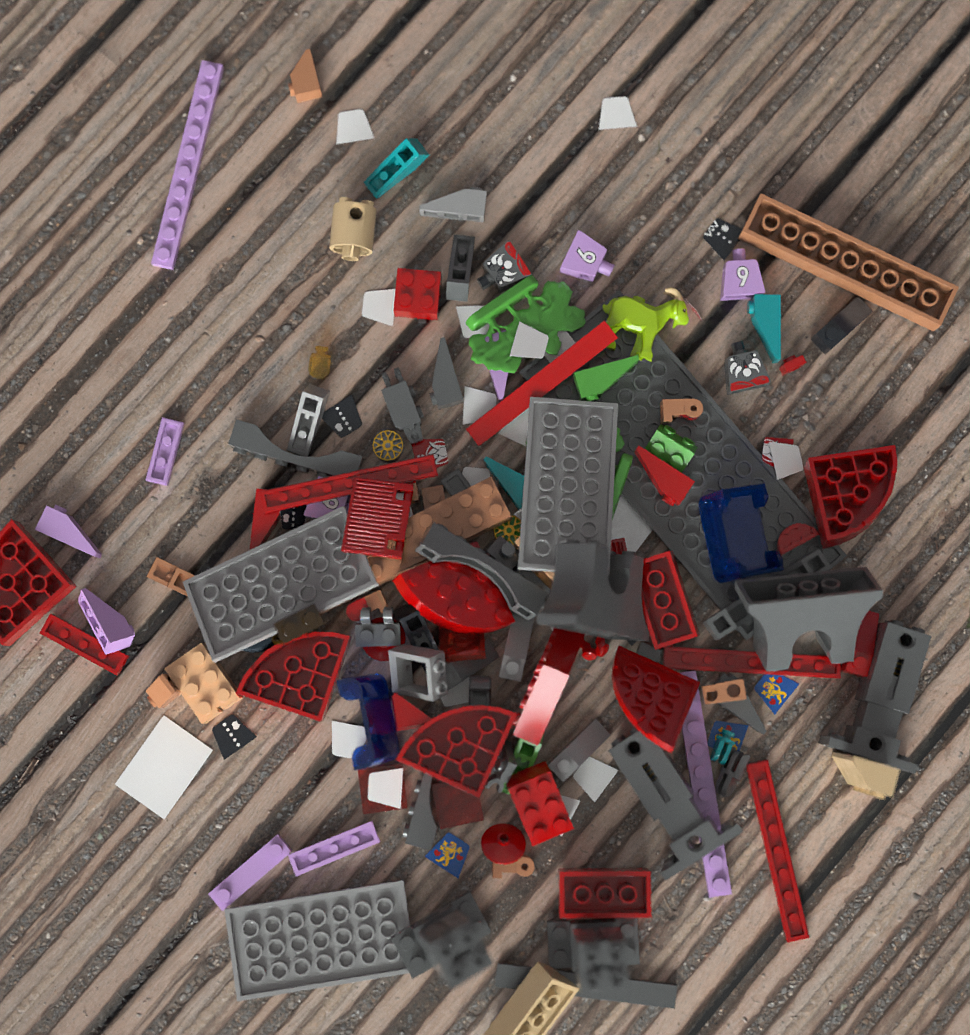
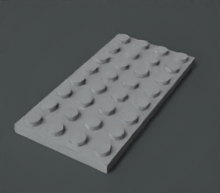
[518,397,618,576]
[183,506,379,663]
[225,879,411,1001]

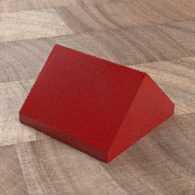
[391,693,432,731]

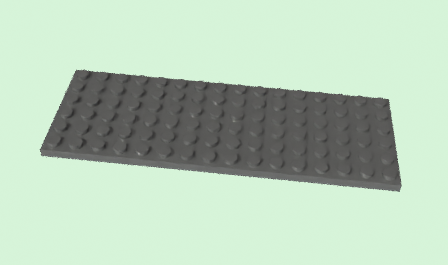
[519,290,847,641]

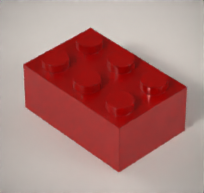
[506,761,574,847]

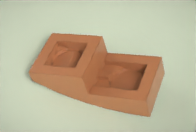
[146,557,195,597]

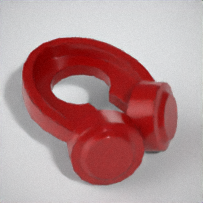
[580,637,609,660]

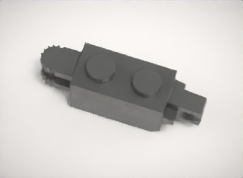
[381,367,424,445]

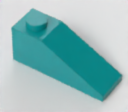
[363,138,430,199]
[747,294,781,363]
[483,457,524,510]

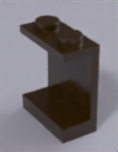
[270,603,324,645]

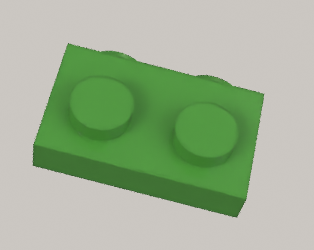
[645,424,698,473]

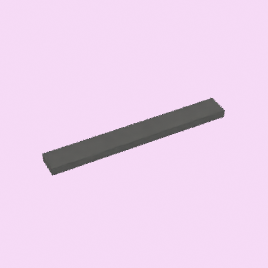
[495,962,677,1009]

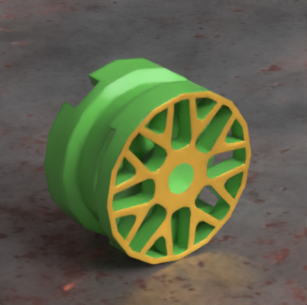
[494,515,521,545]

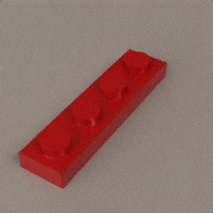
[40,614,129,675]

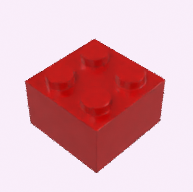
[393,268,442,320]

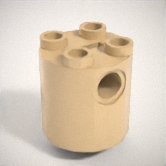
[329,197,376,261]

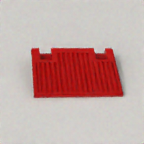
[341,477,414,560]

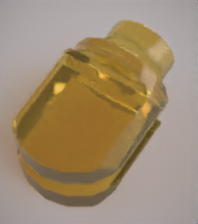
[308,346,331,379]

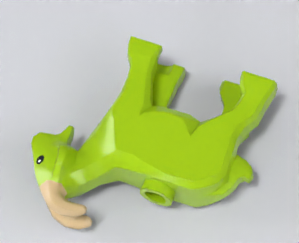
[602,287,689,362]

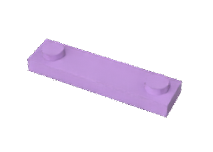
[288,821,380,876]
[208,833,293,911]

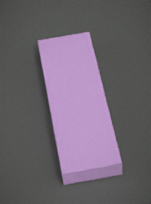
[146,417,185,486]

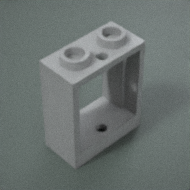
[388,644,448,701]

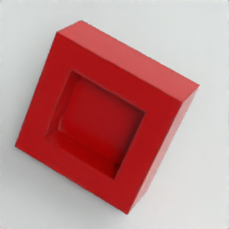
[779,355,807,376]

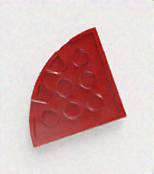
[611,645,701,753]

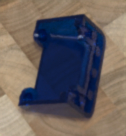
[699,483,784,583]
[336,673,400,771]

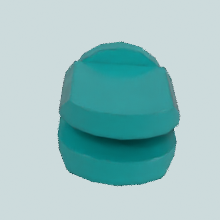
[710,729,735,765]

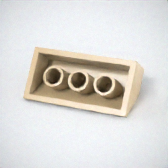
[832,752,900,799]
[484,961,579,1035]

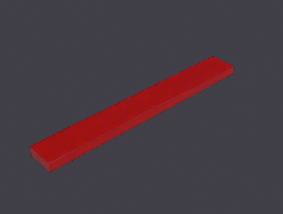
[466,320,618,446]
[259,454,438,514]
[663,646,841,679]
[746,759,810,943]

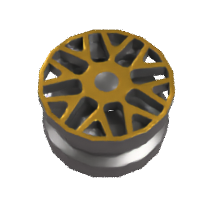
[373,430,404,463]

